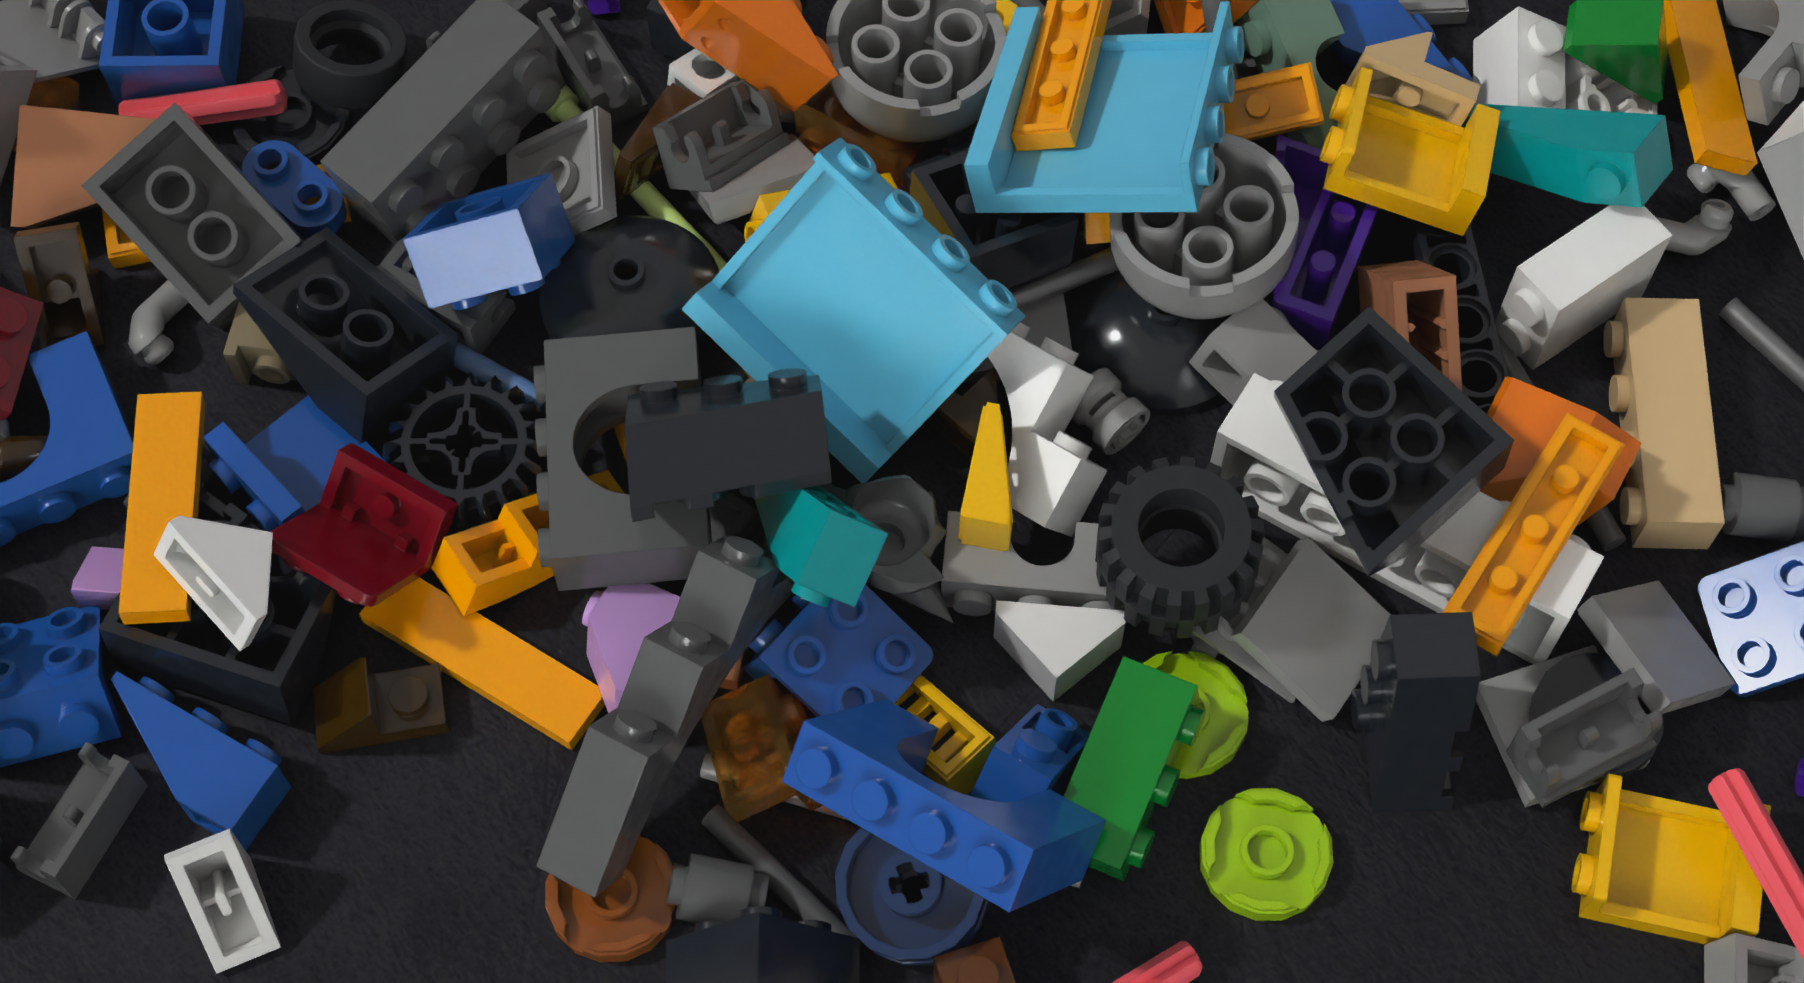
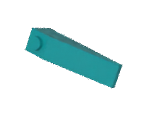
[1461,103,1673,208]
[754,486,888,607]

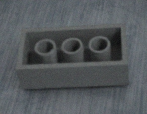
[320,0,566,245]

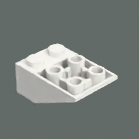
[1473,6,1657,115]

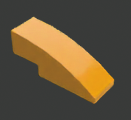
[431,470,625,616]

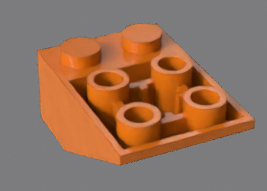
[658,0,839,112]

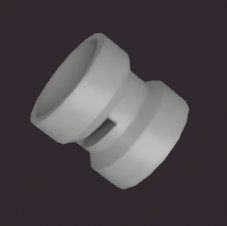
[1071,368,1150,455]

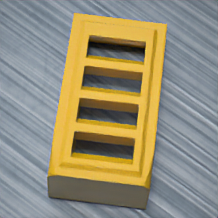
[958,402,1013,551]
[894,674,996,795]

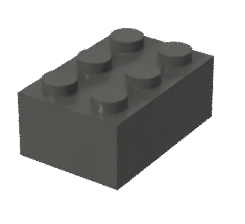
[81,103,305,330]

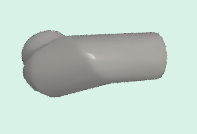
[1687,163,1776,221]
[128,280,189,365]

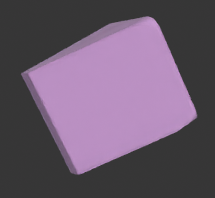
[71,546,124,610]

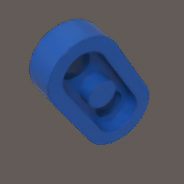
[242,140,347,239]

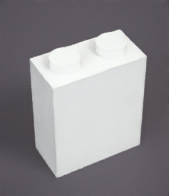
[1495,205,1672,370]

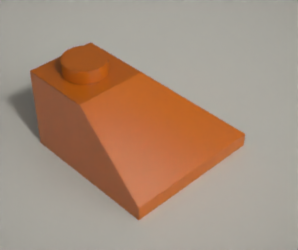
[1480,377,1642,527]

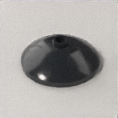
[539,215,719,351]
[1070,270,1231,415]

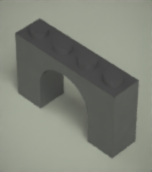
[534,327,712,591]

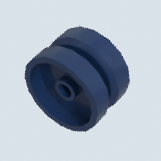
[835,827,990,966]

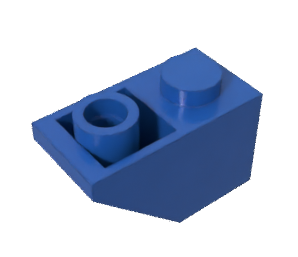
[970,704,1090,802]

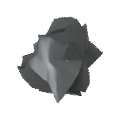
[823,474,953,623]

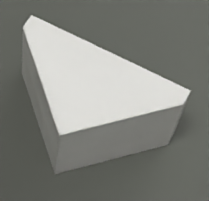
[153,515,273,651]
[993,600,1126,702]
[164,828,281,974]

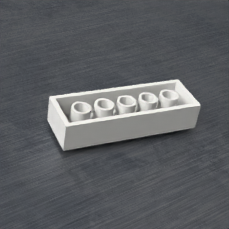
[1210,373,1604,664]

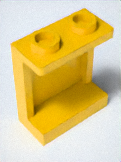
[1320,66,1501,236]
[1572,773,1771,945]

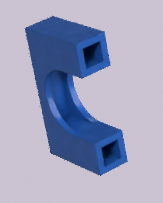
[0,331,134,547]
[782,699,1106,912]

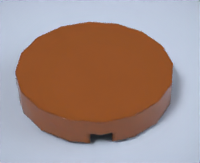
[545,835,677,963]

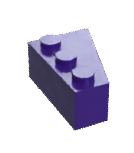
[1265,134,1381,350]

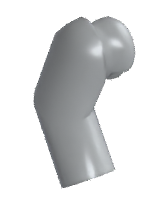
[1656,199,1734,255]

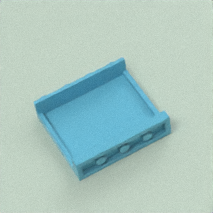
[964,1,1244,213]
[682,137,1026,483]

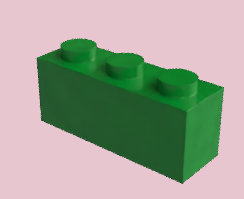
[1063,656,1206,881]

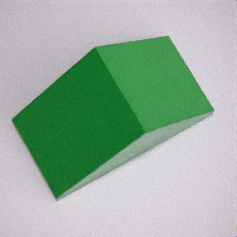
[1563,0,1668,104]

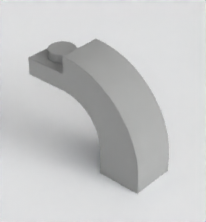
[1723,0,1804,125]

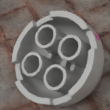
[826,0,1007,143]
[1109,133,1299,319]

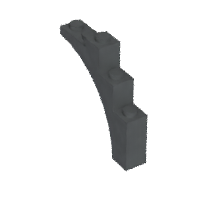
[536,532,795,898]

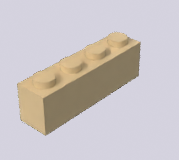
[1603,297,1725,549]

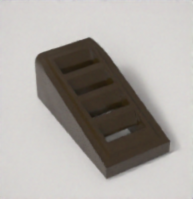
[614,83,702,201]

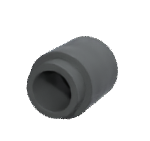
[1720,472,1804,542]
[666,852,769,924]

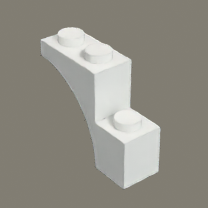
[987,322,1107,537]

